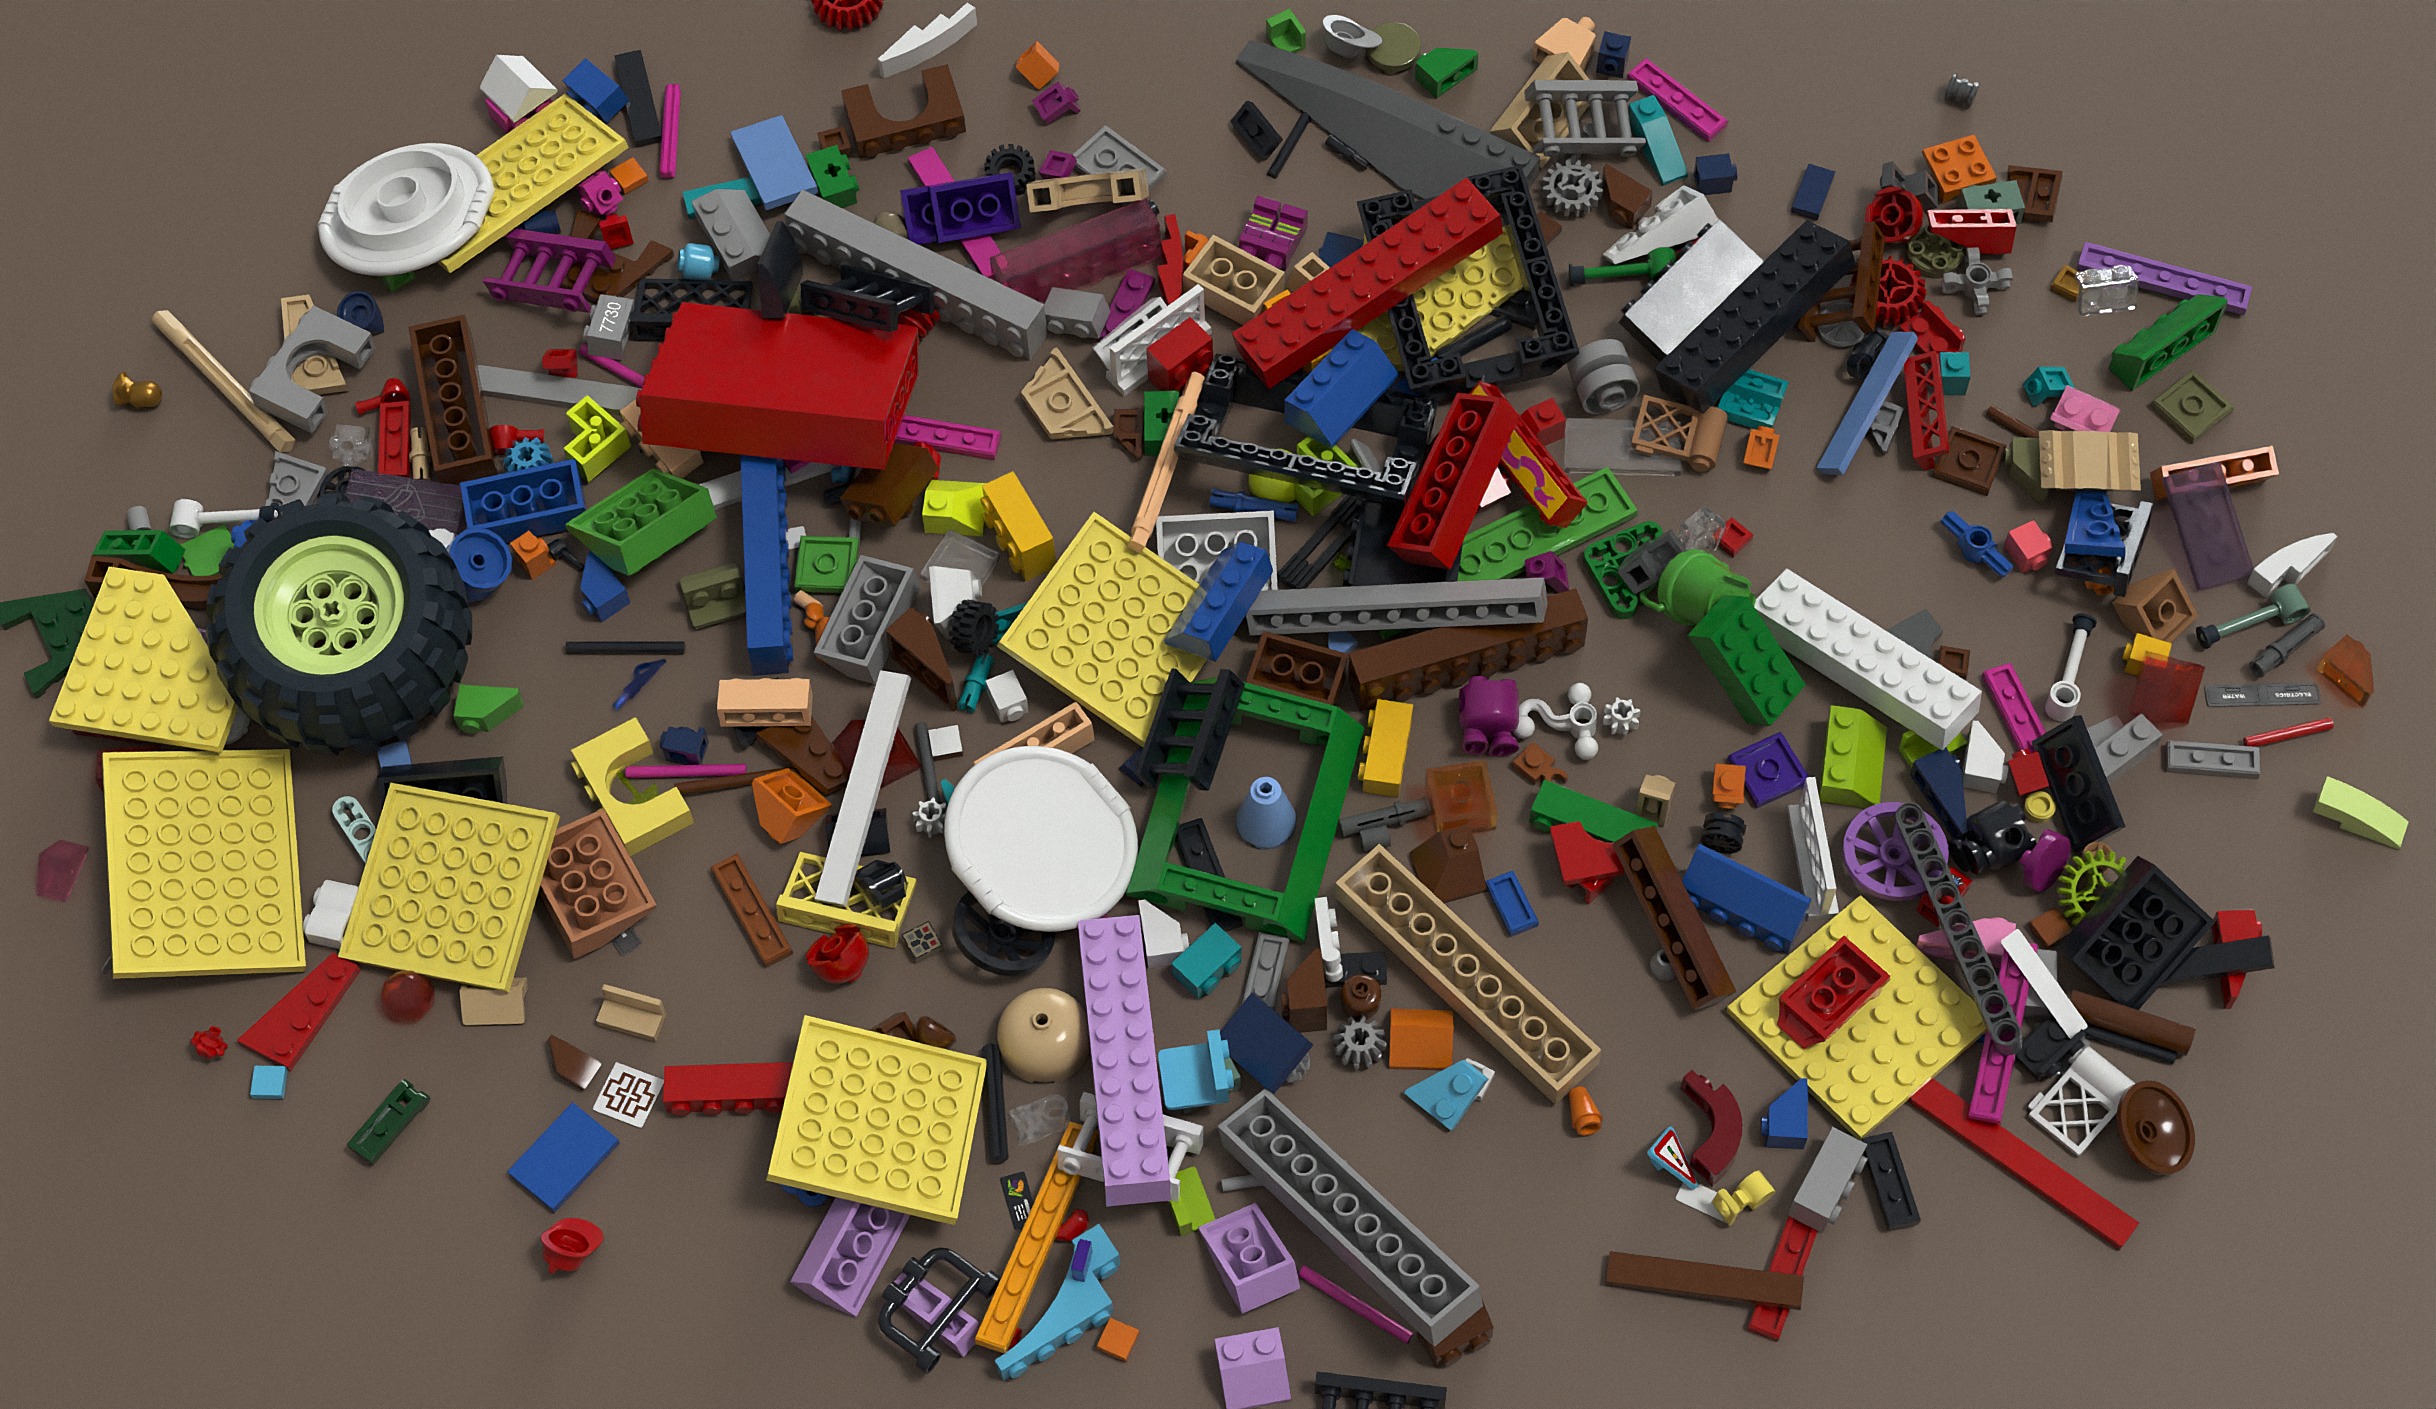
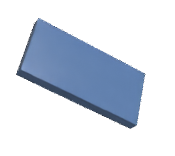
[730,115,818,210]

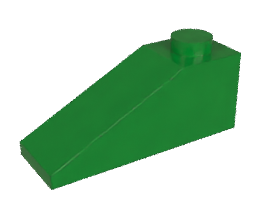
[92,530,186,574]

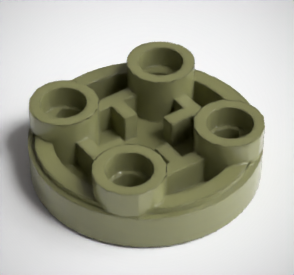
[1366,22,1421,75]
[1906,223,1964,278]

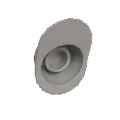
[1322,15,1382,58]

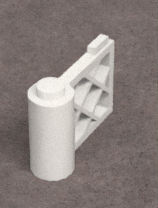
[2027,1046,2136,1157]

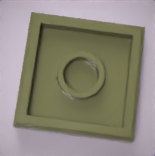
[2151,370,2235,444]

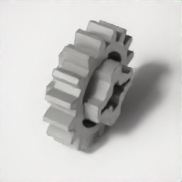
[1542,160,1603,217]

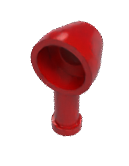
[355,378,410,415]
[489,425,544,454]

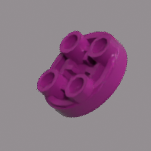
[2020,829,2070,892]

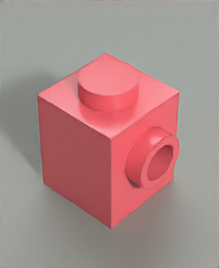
[2004,520,2053,573]

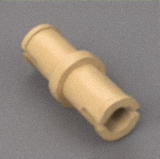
[409,427,432,487]

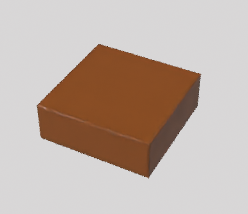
[2028,907,2073,950]

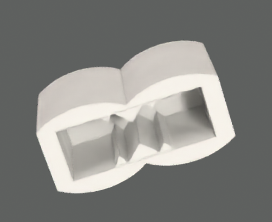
[303,880,359,949]

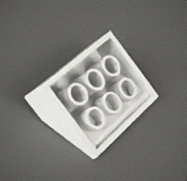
[1156,511,1278,591]

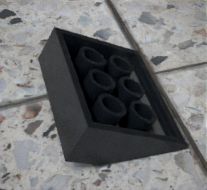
[2056,856,2215,1010]

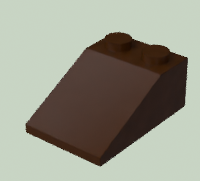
[886,607,957,712]

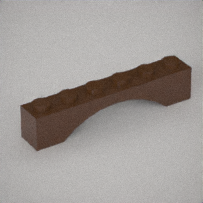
[84,555,223,609]

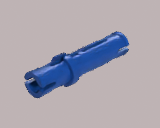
[1209,488,1299,523]

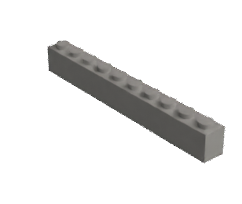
[1246,577,1548,635]

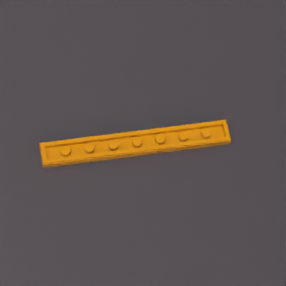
[975,1121,1099,1354]

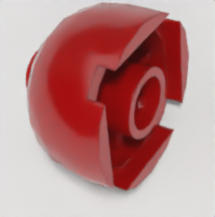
[1865,187,1924,244]
[806,924,869,984]

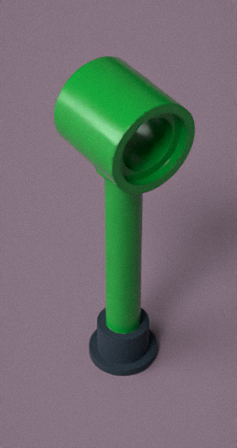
[1569,247,1676,287]

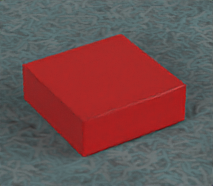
[1711,517,1754,558]

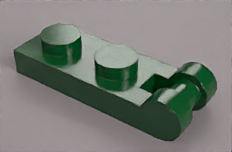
[347,1079,431,1165]

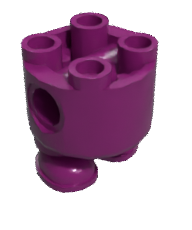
[1459,676,1519,757]

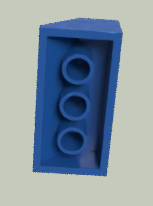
[1285,329,1399,449]
[1164,542,1273,662]
[1682,844,1811,954]

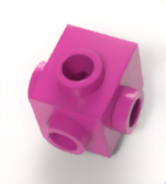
[575,171,623,216]

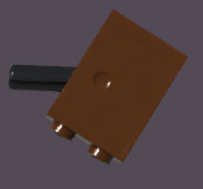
[823,443,939,526]

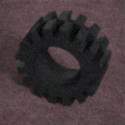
[984,144,1036,195]
[949,599,999,656]

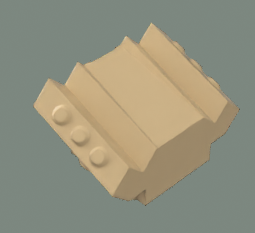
[2039,430,2141,492]

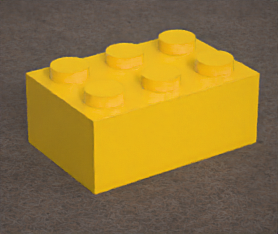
[980,471,1056,582]

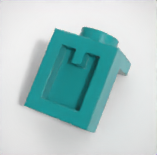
[2023,367,2075,406]

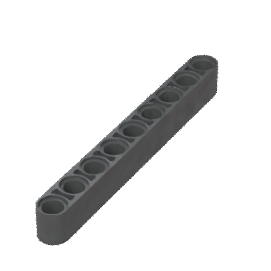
[1895,802,2023,1056]

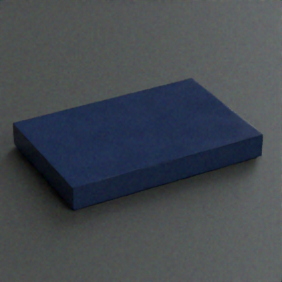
[1220,993,1314,1094]

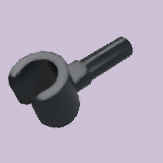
[547,539,585,571]

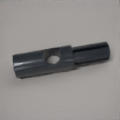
[1325,135,1369,170]

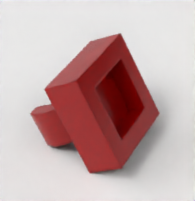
[599,213,634,249]

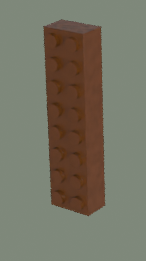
[1348,588,1588,711]

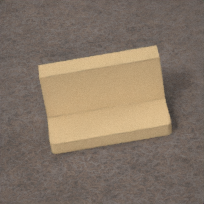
[460,977,528,1025]
[596,984,667,1042]

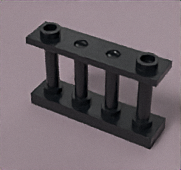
[800,265,934,333]
[1135,668,1245,791]
[1315,1371,1447,1409]

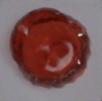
[380,969,436,1022]

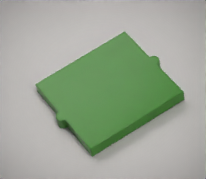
[181,524,234,576]

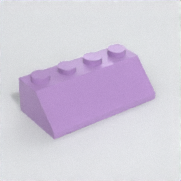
[790,1197,910,1317]

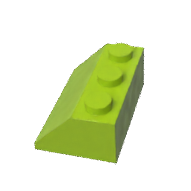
[1819,705,1887,808]

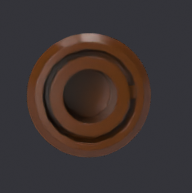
[915,1016,957,1050]

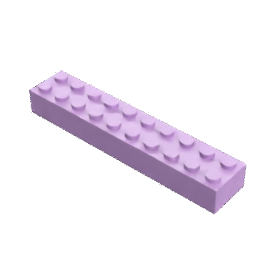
[1078,915,1171,1207]

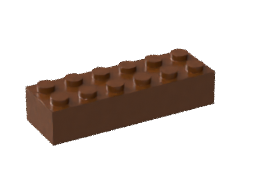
[408,314,498,488]

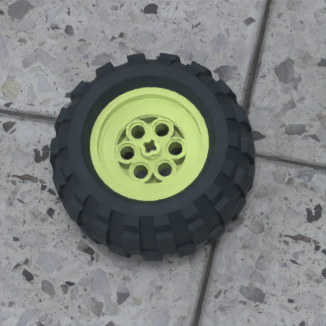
[206,493,472,756]

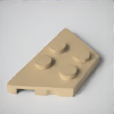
[1021,347,1114,439]

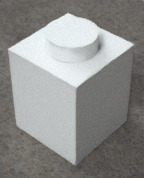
[985,670,1029,723]

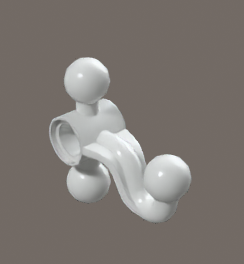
[1513,683,1598,760]

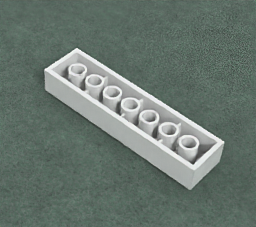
[1754,569,1982,751]

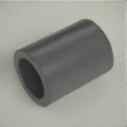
[1359,825,1391,852]

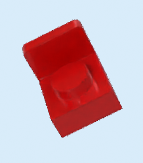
[542,349,578,378]

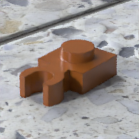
[1512,742,1568,785]

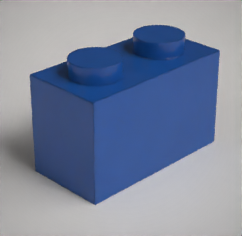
[562,58,630,123]

